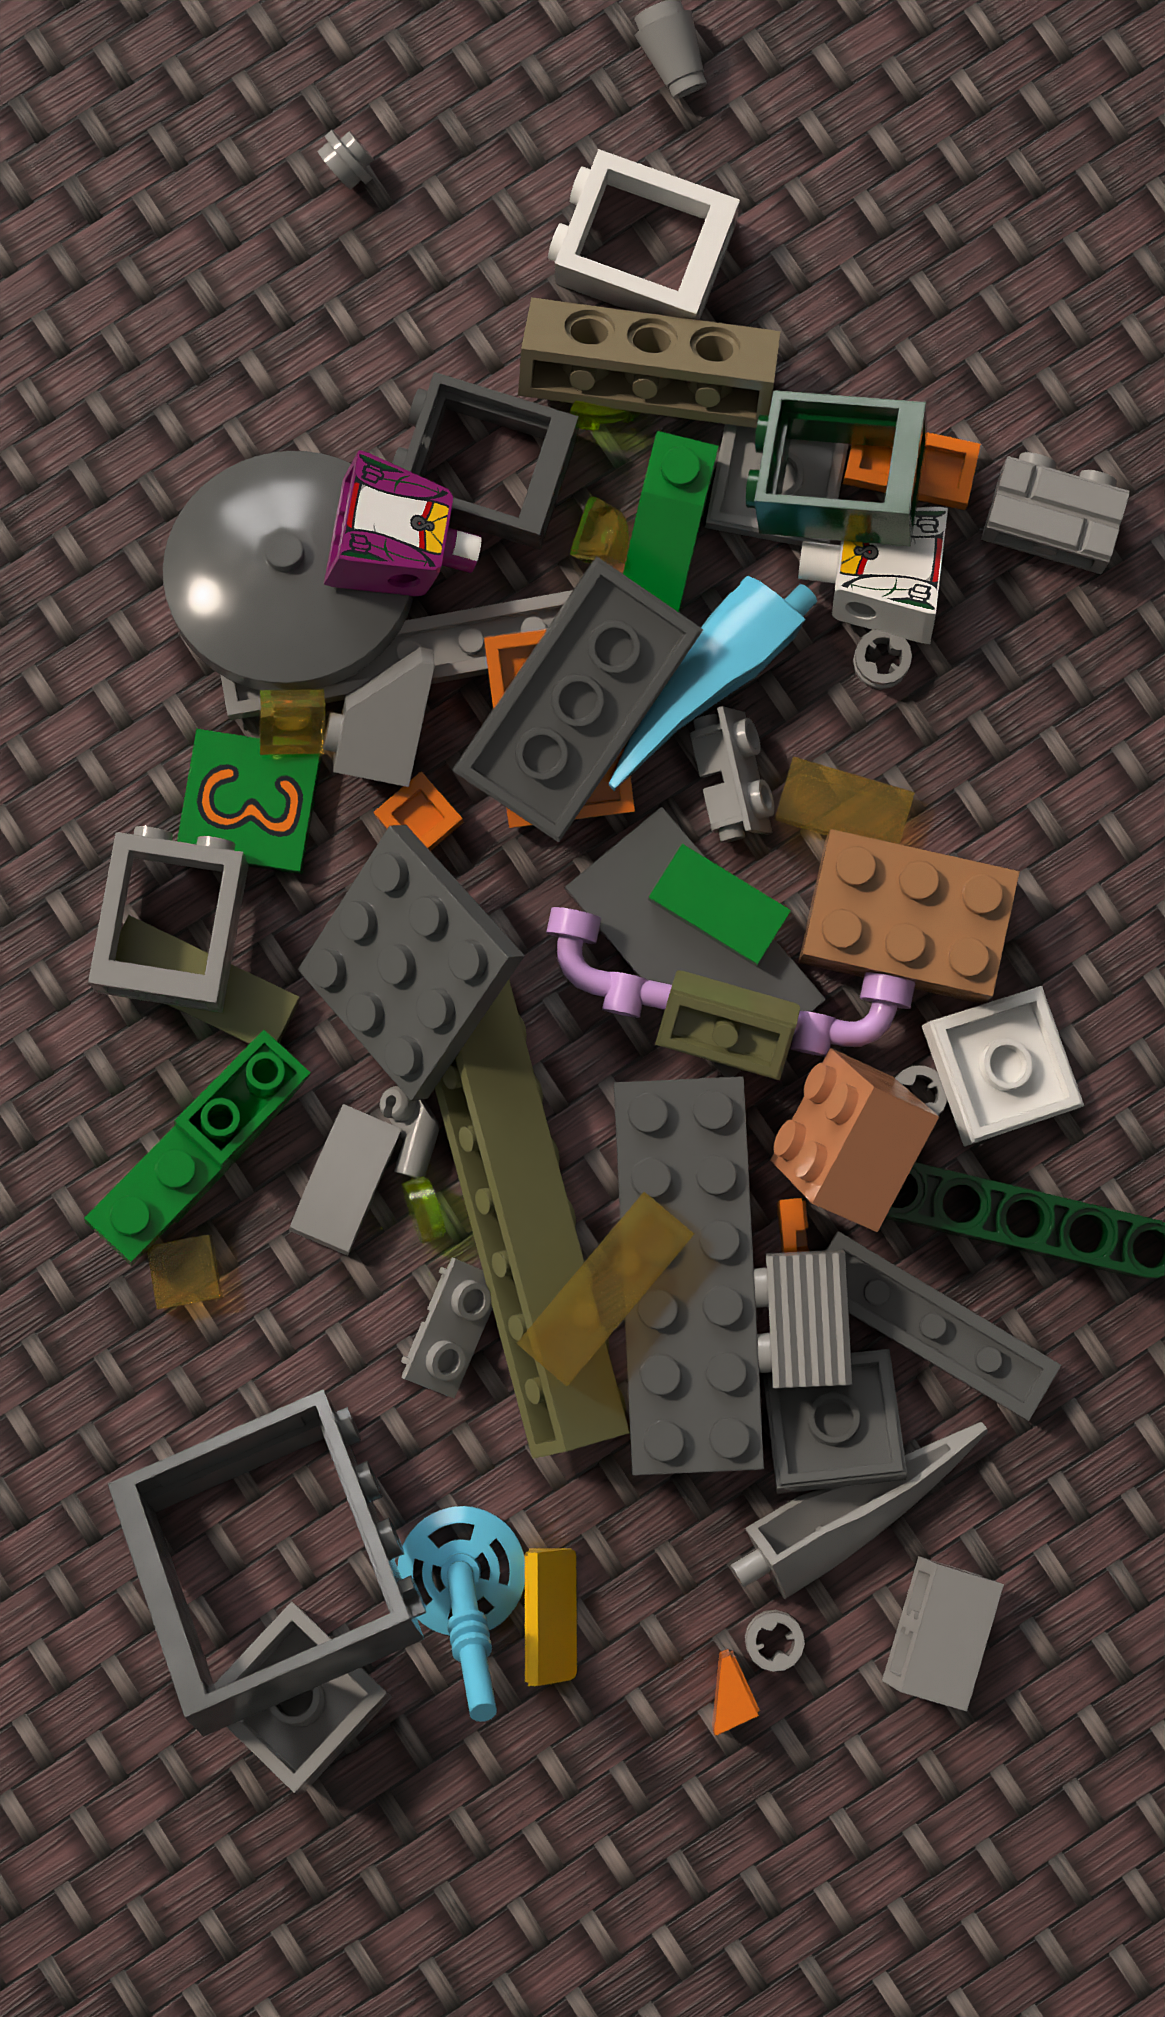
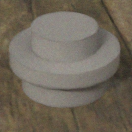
[317,130,374,190]

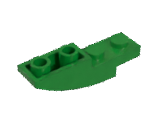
[84,1030,311,1266]

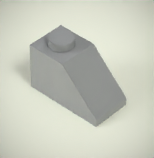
[323,647,435,787]

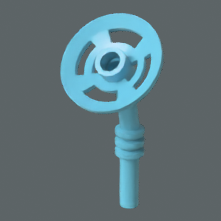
[397,1506,525,1722]

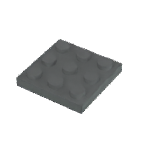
[298,825,525,1101]

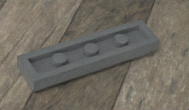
[826,1231,1061,1421]

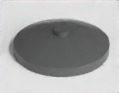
[163,451,414,692]

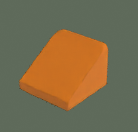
[712,1649,760,1735]

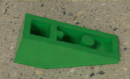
[623,431,719,612]

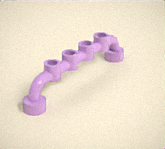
[546,907,915,1057]

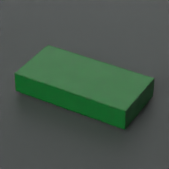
[648,844,791,967]

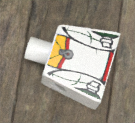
[798,507,948,644]

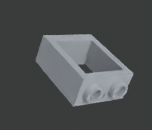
[88,826,249,1013]

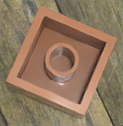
[770,1048,939,1232]

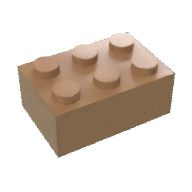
[798,829,1020,1004]

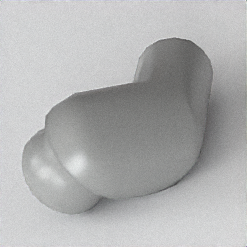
[379,1086,439,1180]

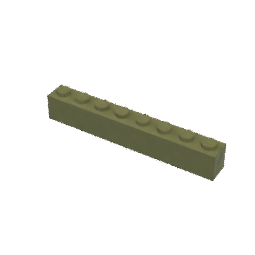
[435,978,630,1459]

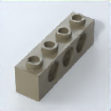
[518,297,781,428]

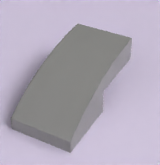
[289,1104,402,1256]

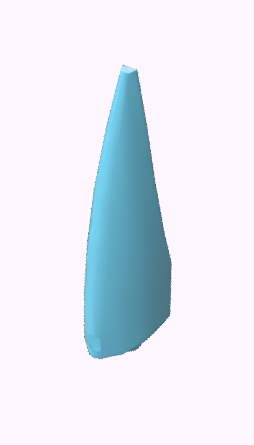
[609,576,817,791]

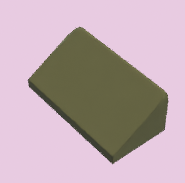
[655,970,800,1081]

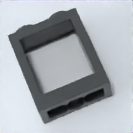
[392,372,579,550]

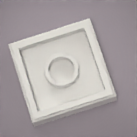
[922,986,1084,1147]

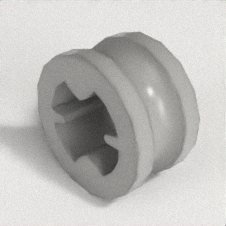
[853,629,912,690]
[895,1066,947,1115]
[745,1610,805,1672]

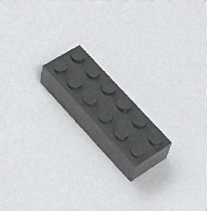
[614,1076,764,1475]

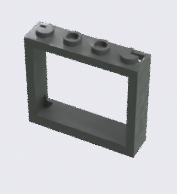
[108,1389,426,1737]

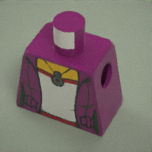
[323,450,481,596]

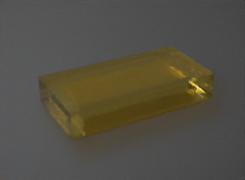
[774,757,915,844]

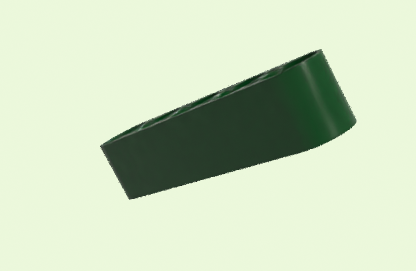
[885,1162,1165,1279]

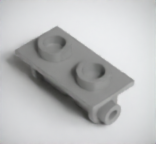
[690,706,774,843]
[401,1257,492,1399]

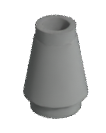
[634,0,707,99]

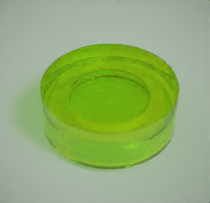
[402,1176,446,1244]

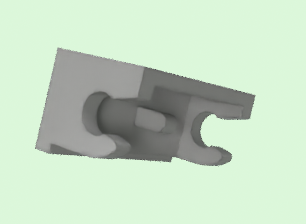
[882,1556,1004,1711]

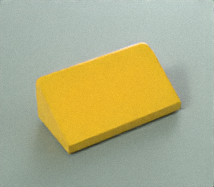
[525,1548,577,1686]

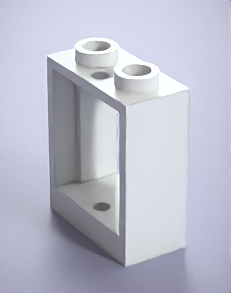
[548,149,740,320]

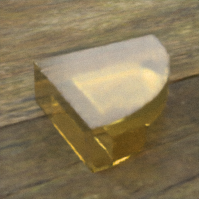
[570,496,629,564]

